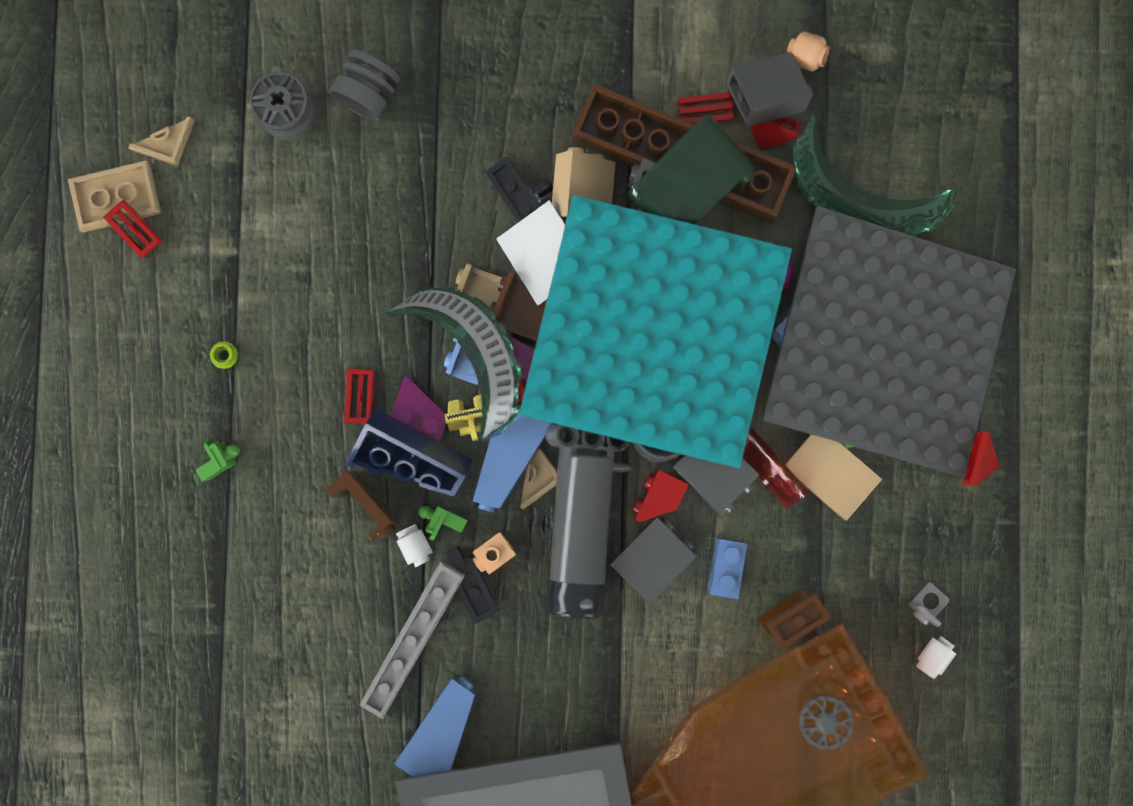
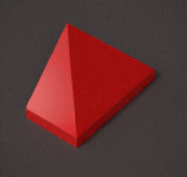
[749,116,802,151]
[962,431,1000,486]

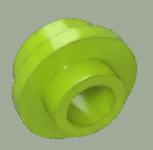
[210,341,238,369]

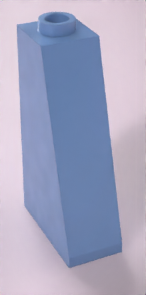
[473,409,552,512]
[395,675,477,776]

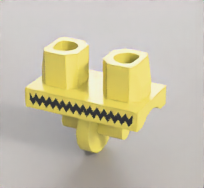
[445,394,490,442]

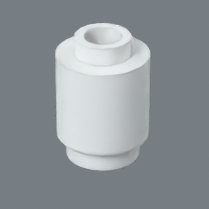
[396,524,433,567]
[916,636,956,679]

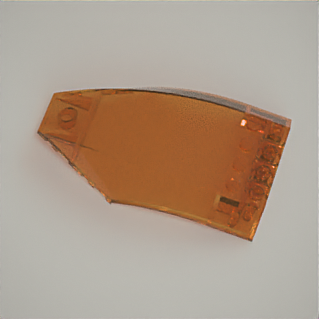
[630,623,930,806]

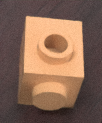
[472,532,517,574]

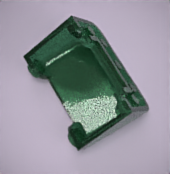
[627,114,756,225]

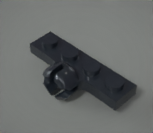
[485,156,553,223]

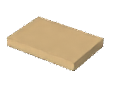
[68,160,161,233]
[783,434,882,521]

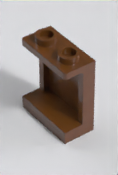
[488,270,547,343]
[325,471,399,541]
[758,589,831,649]

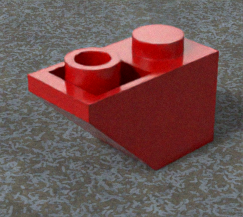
[632,470,689,522]

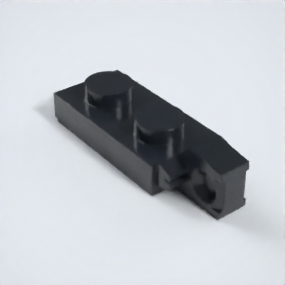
[447,546,500,624]

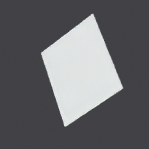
[496,200,565,305]

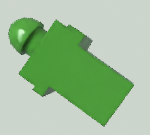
[196,439,240,482]
[418,505,468,541]

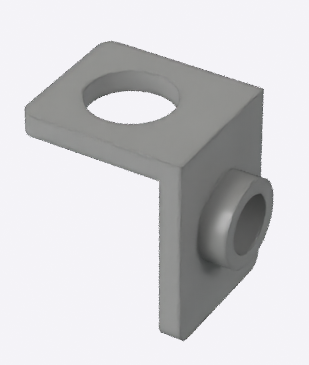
[908,582,949,627]

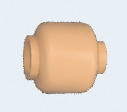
[787,32,830,71]

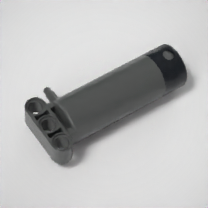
[545,423,632,618]

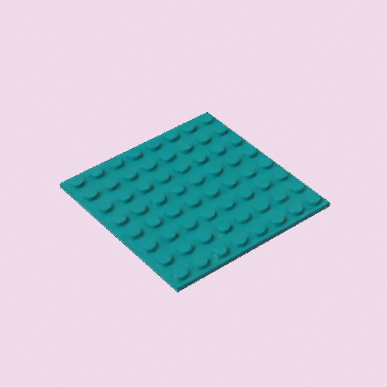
[519,195,792,468]

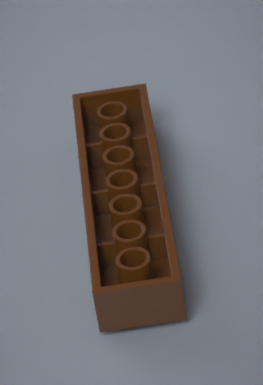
[572,84,797,224]

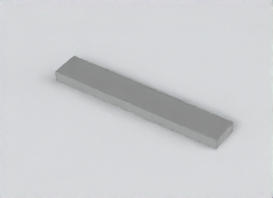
[359,561,466,719]

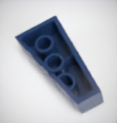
[345,408,473,496]

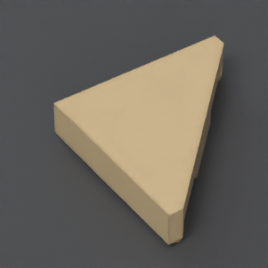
[129,117,195,166]
[520,448,557,510]

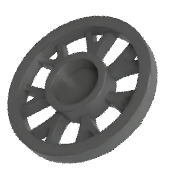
[799,695,854,750]

